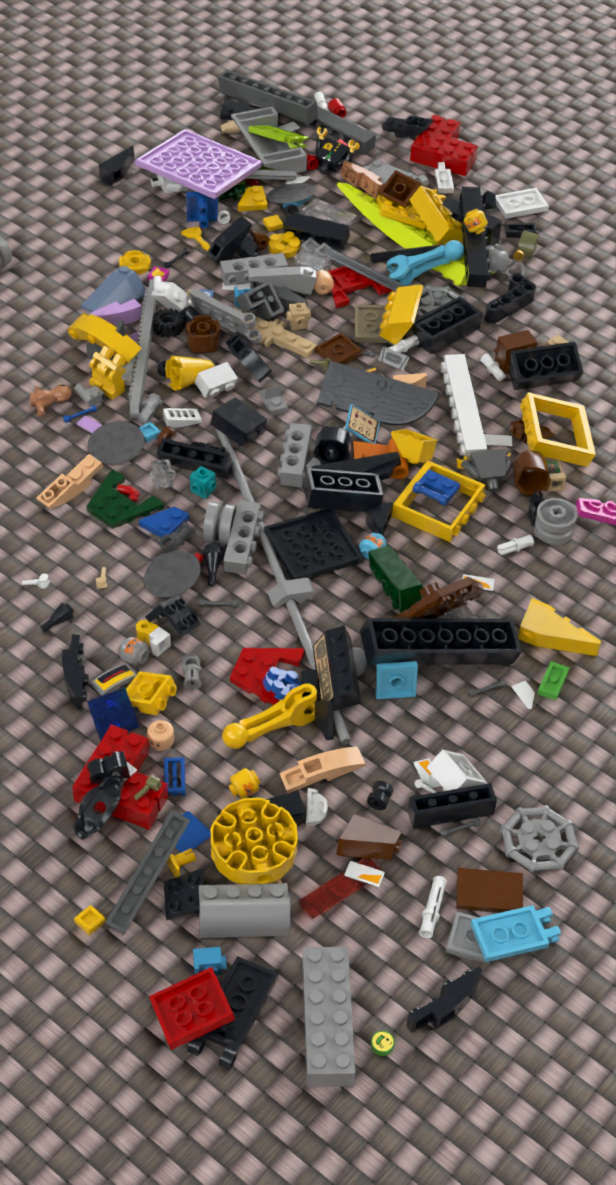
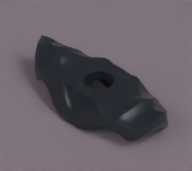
[74,775,124,840]

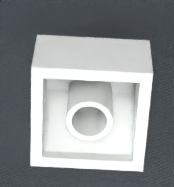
[427,749,488,791]

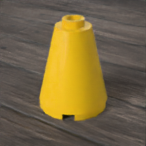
[165,356,215,391]

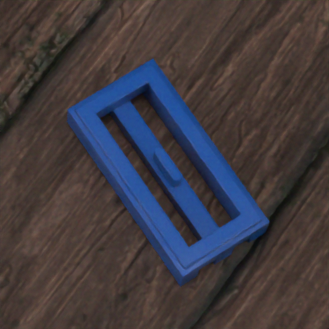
[164,757,186,796]

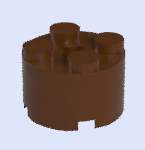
[186,315,220,353]

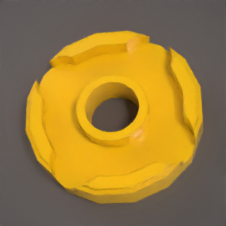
[119,250,151,275]

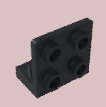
[145,594,201,637]

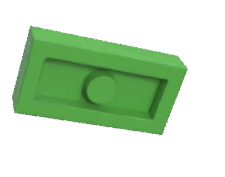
[537,661,569,701]

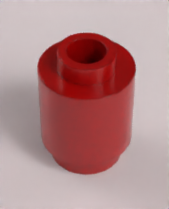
[328,98,346,118]

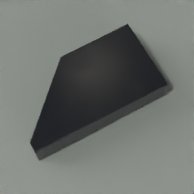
[315,699,334,740]

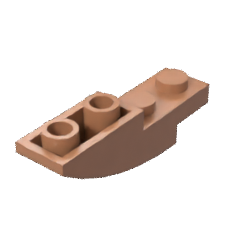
[341,161,384,199]

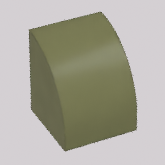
[517,231,539,258]

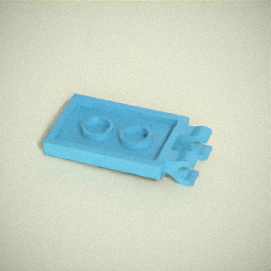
[470,905,561,962]

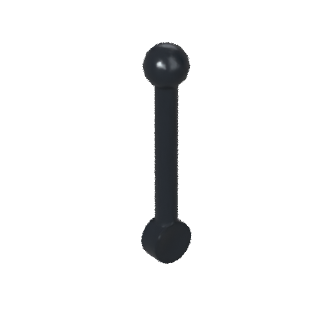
[164,248,189,268]

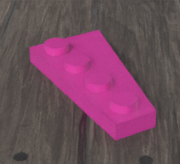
[576,498,616,526]

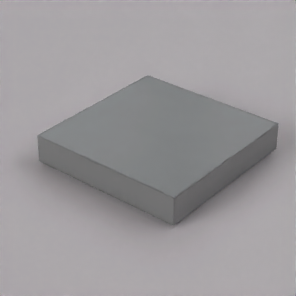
[445,911,490,964]

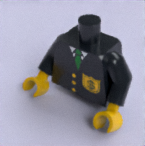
[316,127,360,175]

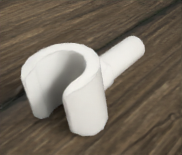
[22,573,50,589]

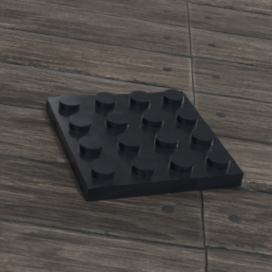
[264,509,363,580]

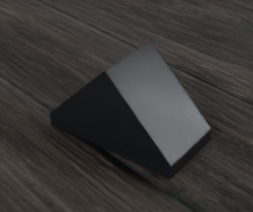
[366,502,393,536]

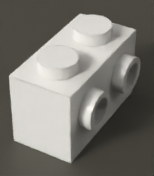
[195,362,238,398]

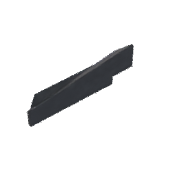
[311,452,402,481]

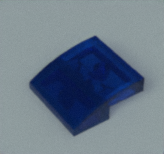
[87,688,139,741]

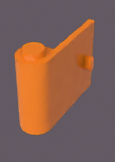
[352,438,409,479]

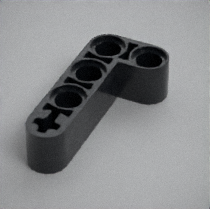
[485,274,536,324]

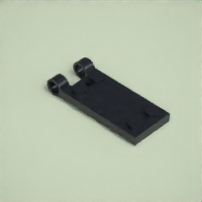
[187,956,278,1070]

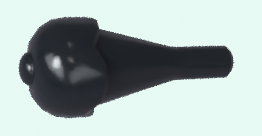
[203,543,224,587]

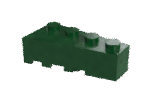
[368,545,423,613]

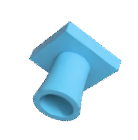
[375,661,418,699]

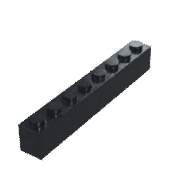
[459,186,491,288]

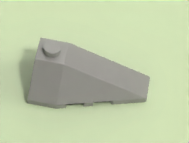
[248,266,317,295]

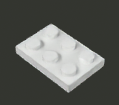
[496,188,549,219]

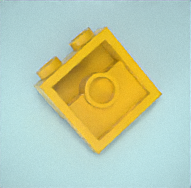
[119,671,177,715]

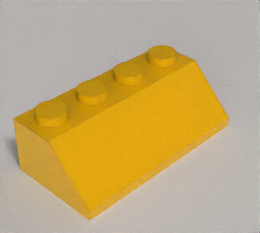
[379,285,423,345]

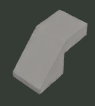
[267,578,315,609]

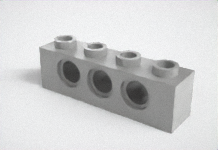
[220,253,288,286]
[277,423,312,488]
[224,500,264,575]

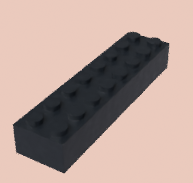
[360,618,522,665]

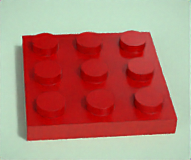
[149,967,236,1050]

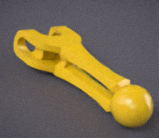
[222,684,317,749]

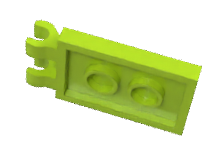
[249,125,308,148]

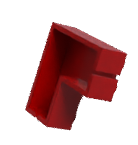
[410,115,478,177]
[72,725,168,830]

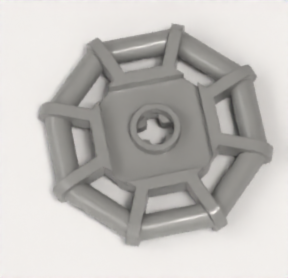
[416,284,467,318]
[500,805,579,873]

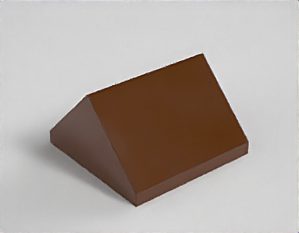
[378,170,422,208]

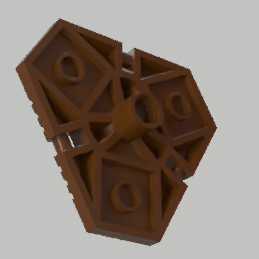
[393,577,485,618]

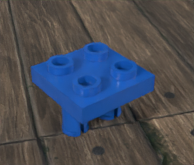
[186,192,218,228]

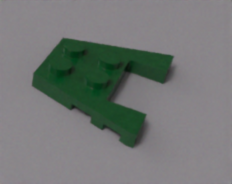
[86,469,164,529]

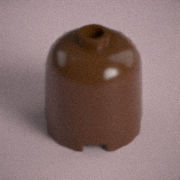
[513,450,551,496]

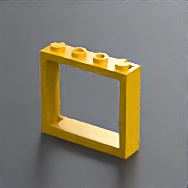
[520,392,596,467]
[392,460,486,542]

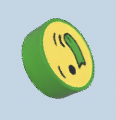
[371,1031,395,1056]

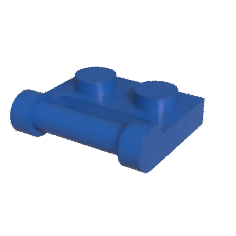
[412,469,460,506]

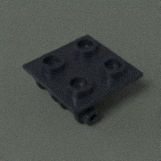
[164,868,205,920]

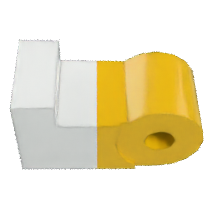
[136,620,171,657]

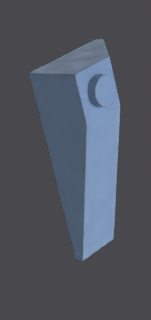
[81,266,146,313]

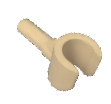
[95,567,107,589]

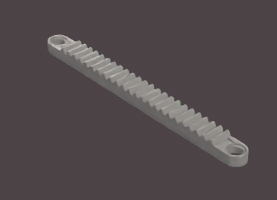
[129,279,157,419]

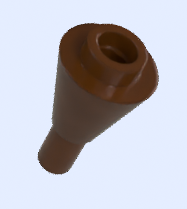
[249,229,270,250]

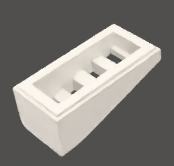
[163,408,202,428]

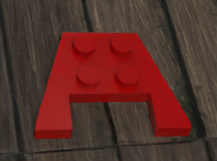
[328,266,393,309]
[230,648,305,706]

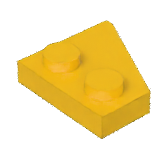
[237,186,267,212]

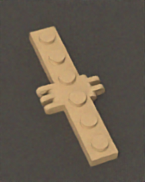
[233,306,317,358]

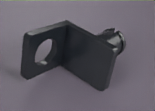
[528,491,550,526]

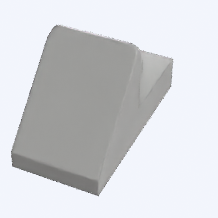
[259,385,288,416]

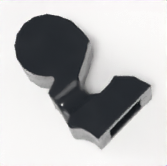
[87,751,131,784]

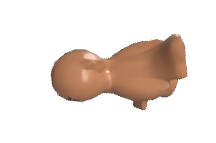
[30,384,71,417]

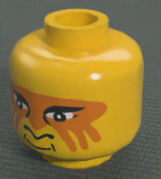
[464,209,488,234]
[228,768,261,799]

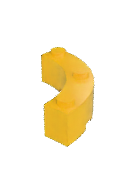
[67,313,142,366]

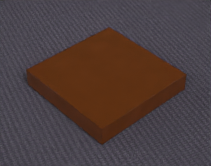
[315,332,362,365]

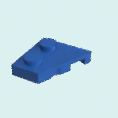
[139,506,190,537]

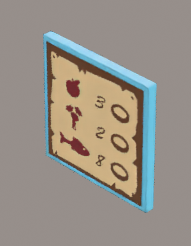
[345,403,380,444]

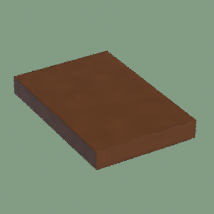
[456,868,523,913]

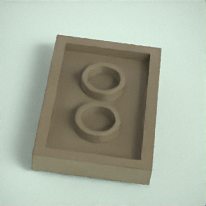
[354,304,388,343]

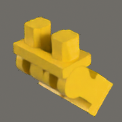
[89,346,127,400]

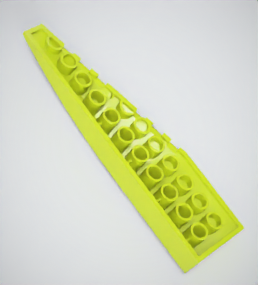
[337,183,495,287]

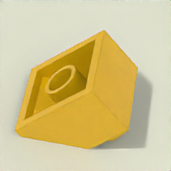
[391,429,437,464]

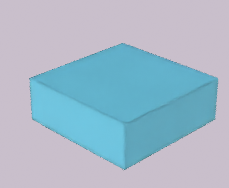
[139,422,161,443]

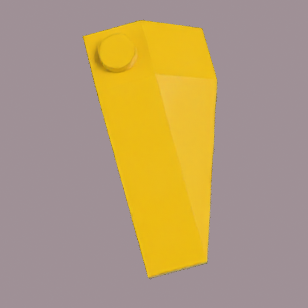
[518,598,601,656]

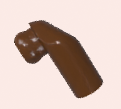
[157,426,176,448]

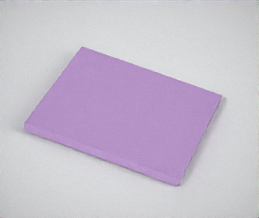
[135,129,263,199]

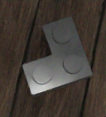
[236,280,285,320]

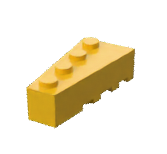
[410,186,463,245]

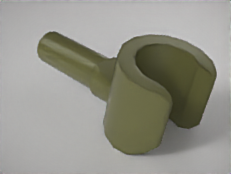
[310,358,331,371]
[134,776,162,800]

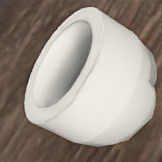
[218,210,230,224]

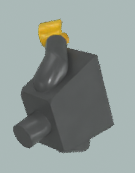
[456,449,513,492]

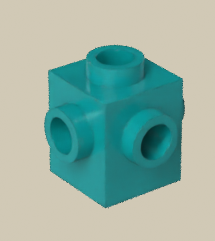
[189,466,217,499]

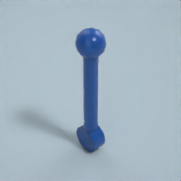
[63,405,97,423]

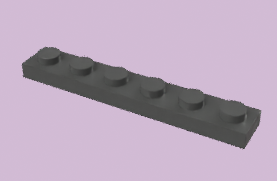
[104,810,190,936]

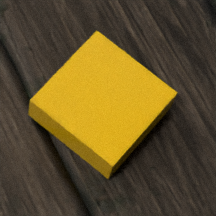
[263,215,284,232]
[74,905,106,936]

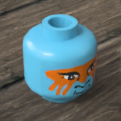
[359,533,386,559]

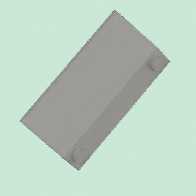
[231,106,307,173]

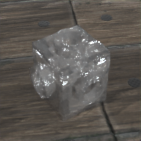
[149,459,176,489]

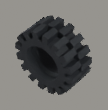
[153,308,184,338]

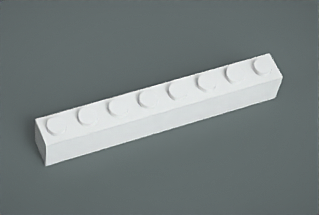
[441,354,487,460]

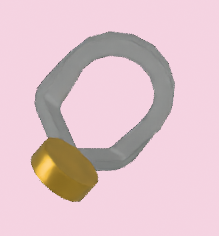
[505,250,526,279]

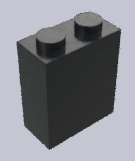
[210,397,267,446]

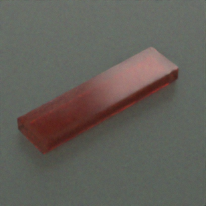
[299,858,382,919]

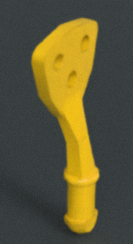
[181,226,210,251]

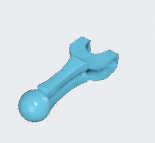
[387,240,464,286]

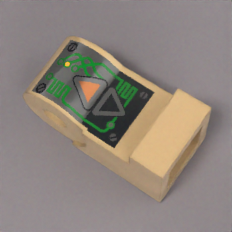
[547,460,566,492]

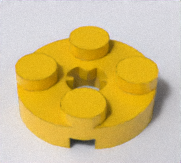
[269,231,300,258]

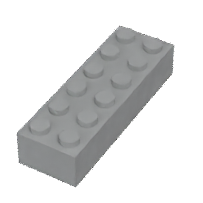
[302,947,355,1087]

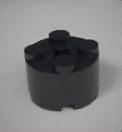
[314,426,351,464]

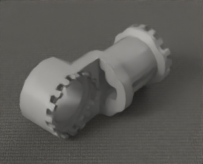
[138,393,163,424]
[182,654,201,691]

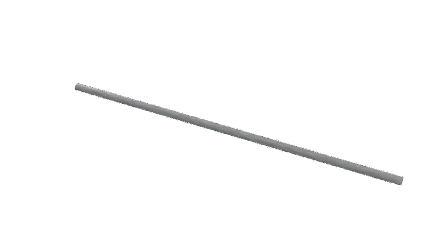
[216,429,351,745]

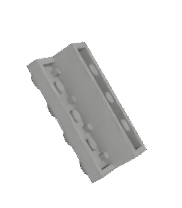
[199,883,290,938]

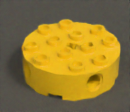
[211,798,298,884]

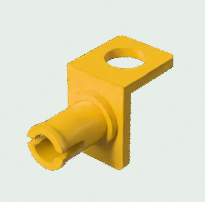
[166,848,196,878]

